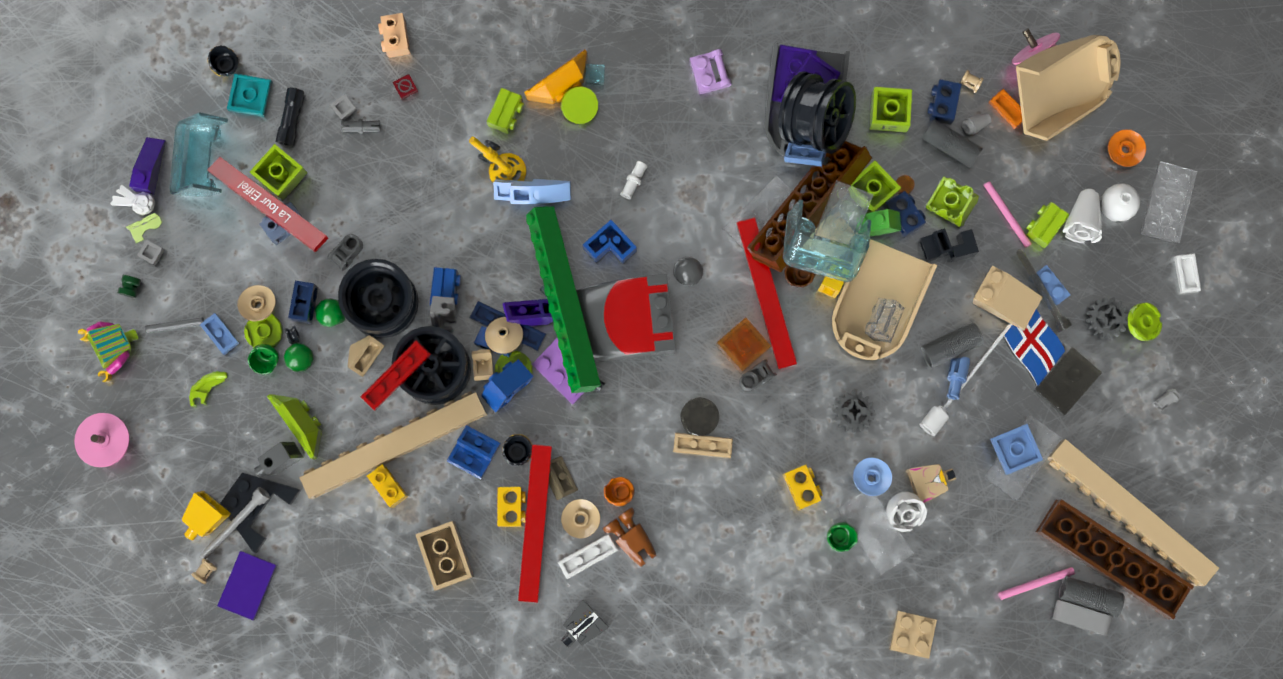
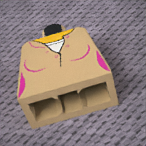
[906,464,956,503]

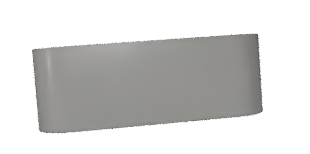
[1052,600,1113,636]

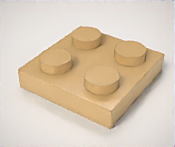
[889,611,937,659]

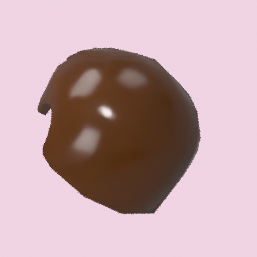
[784,258,816,287]

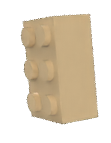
[415,521,474,591]

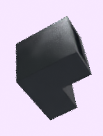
[919,228,953,262]
[949,229,979,262]

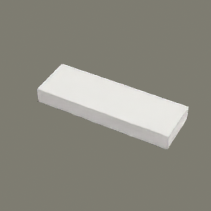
[558,533,618,579]

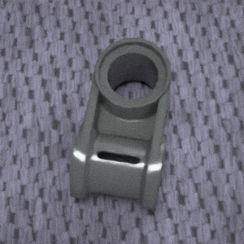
[328,234,363,271]
[739,359,777,391]

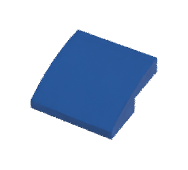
[447,425,500,480]

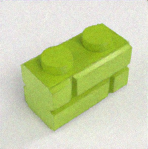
[486,88,524,134]
[1026,202,1069,248]

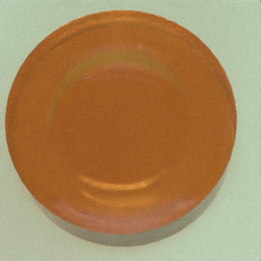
[896,175,915,194]

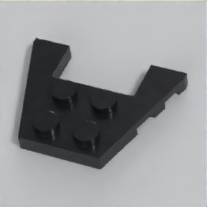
[220,473,301,553]

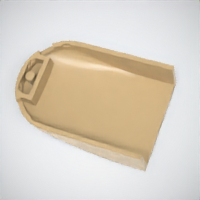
[1016,35,1121,141]
[832,235,937,360]

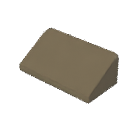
[549,456,578,500]

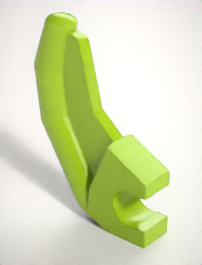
[189,371,228,407]

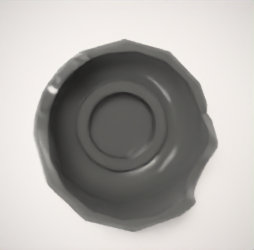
[673,257,703,286]

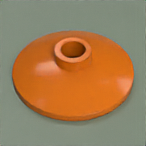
[1108,130,1146,167]

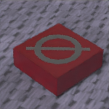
[393,74,418,100]

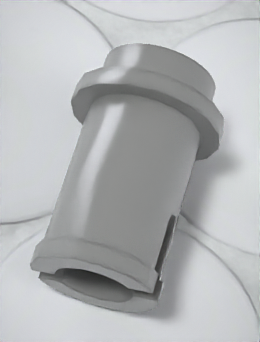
[1154,388,1180,411]

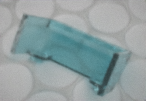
[170,112,228,197]
[783,200,871,282]

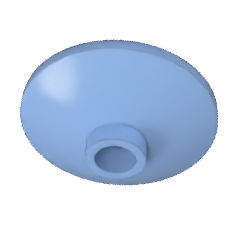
[853,458,892,496]

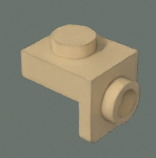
[472,349,494,381]

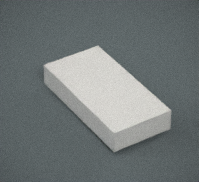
[1174,253,1201,294]

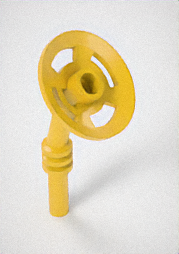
[469,136,527,183]

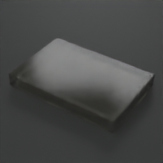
[1034,347,1102,416]

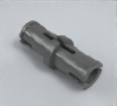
[341,119,380,134]

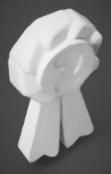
[110,185,155,215]

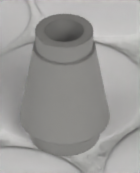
[962,113,991,135]

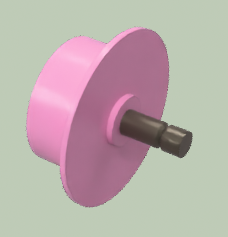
[1012,28,1060,65]
[74,413,130,467]

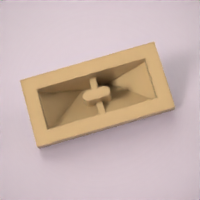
[348,335,384,377]

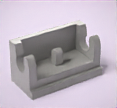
[430,296,457,332]

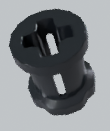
[477,140,501,164]

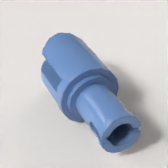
[947,357,970,400]

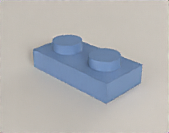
[784,143,826,166]
[1030,265,1070,307]
[200,313,239,355]

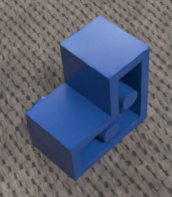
[583,220,637,264]
[481,359,534,413]

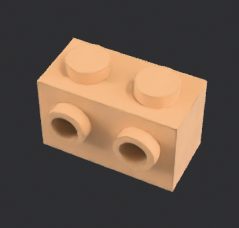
[378,13,411,58]

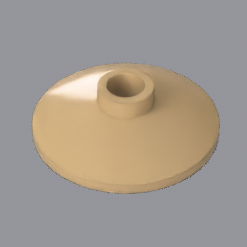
[237,285,276,321]
[485,317,523,354]
[561,499,600,538]

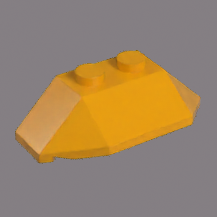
[524,49,588,104]

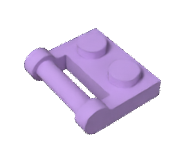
[689,49,732,95]

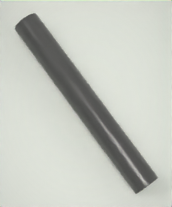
[145,317,204,333]

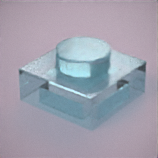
[585,64,605,85]

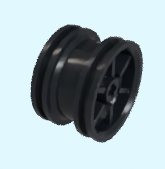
[778,71,856,154]
[338,259,419,339]
[391,326,472,405]

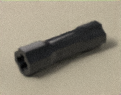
[275,87,304,146]

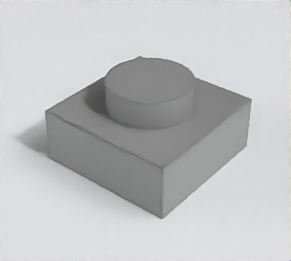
[330,94,357,120]
[137,240,165,266]

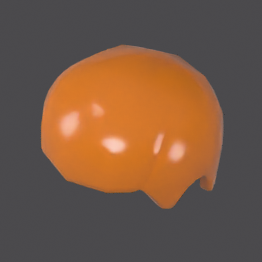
[604,477,635,506]

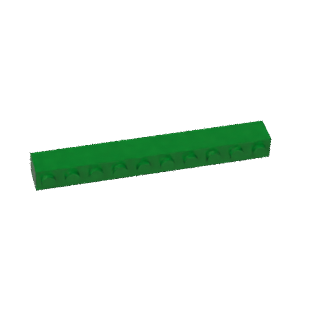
[526,206,601,393]

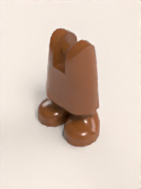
[602,507,657,567]

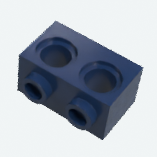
[927,79,962,125]
[884,191,926,238]
[288,280,319,324]

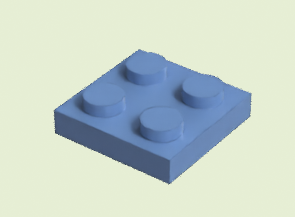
[990,424,1043,475]

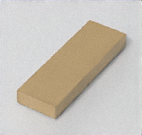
[673,433,733,458]

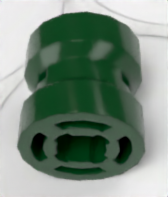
[117,275,141,298]

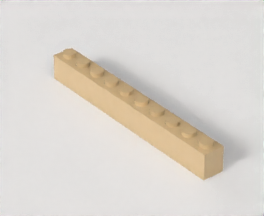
[299,391,487,499]
[1047,439,1219,586]

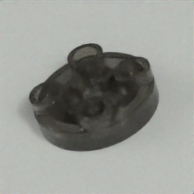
[680,397,719,436]

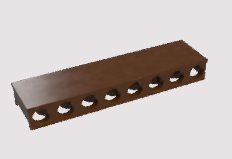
[747,141,872,272]
[1035,499,1194,620]

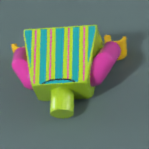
[78,321,138,382]

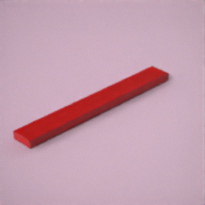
[736,217,797,369]
[518,445,552,603]

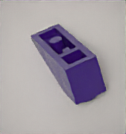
[129,137,166,195]
[502,299,553,326]

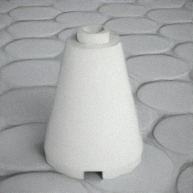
[1063,189,1102,243]

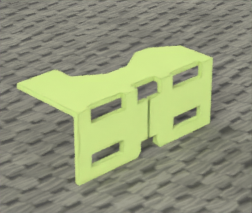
[126,213,162,243]

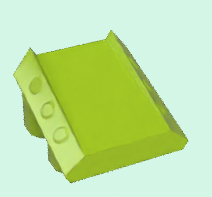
[926,176,979,227]

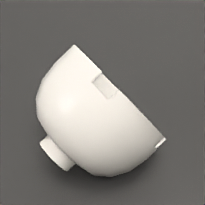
[1101,183,1141,222]
[886,492,927,532]

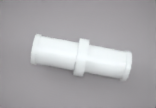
[620,161,648,200]

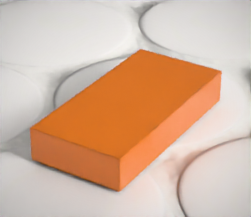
[989,89,1023,129]

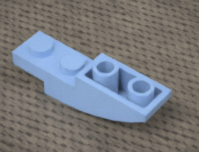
[493,179,571,204]

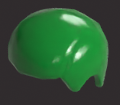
[315,298,345,327]
[247,343,279,375]
[284,343,314,372]
[827,522,858,552]

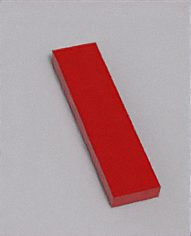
[360,340,431,411]

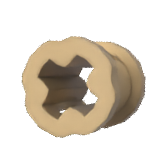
[960,70,984,93]
[191,558,217,584]

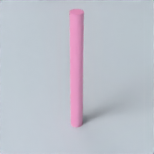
[983,181,1032,248]
[998,567,1075,600]

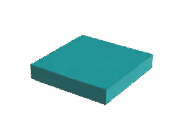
[227,73,272,117]

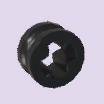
[285,325,301,345]

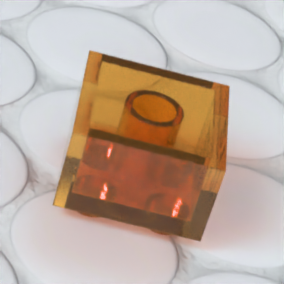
[716,317,771,374]

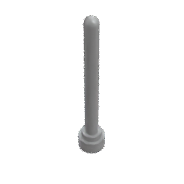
[200,487,270,559]

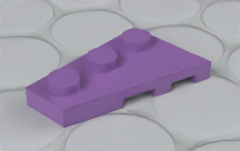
[532,338,585,404]

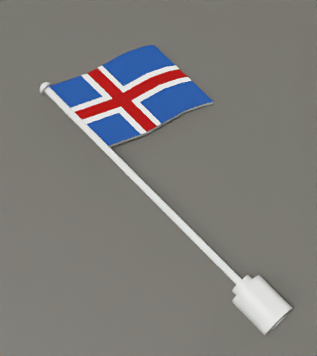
[919,309,1065,436]

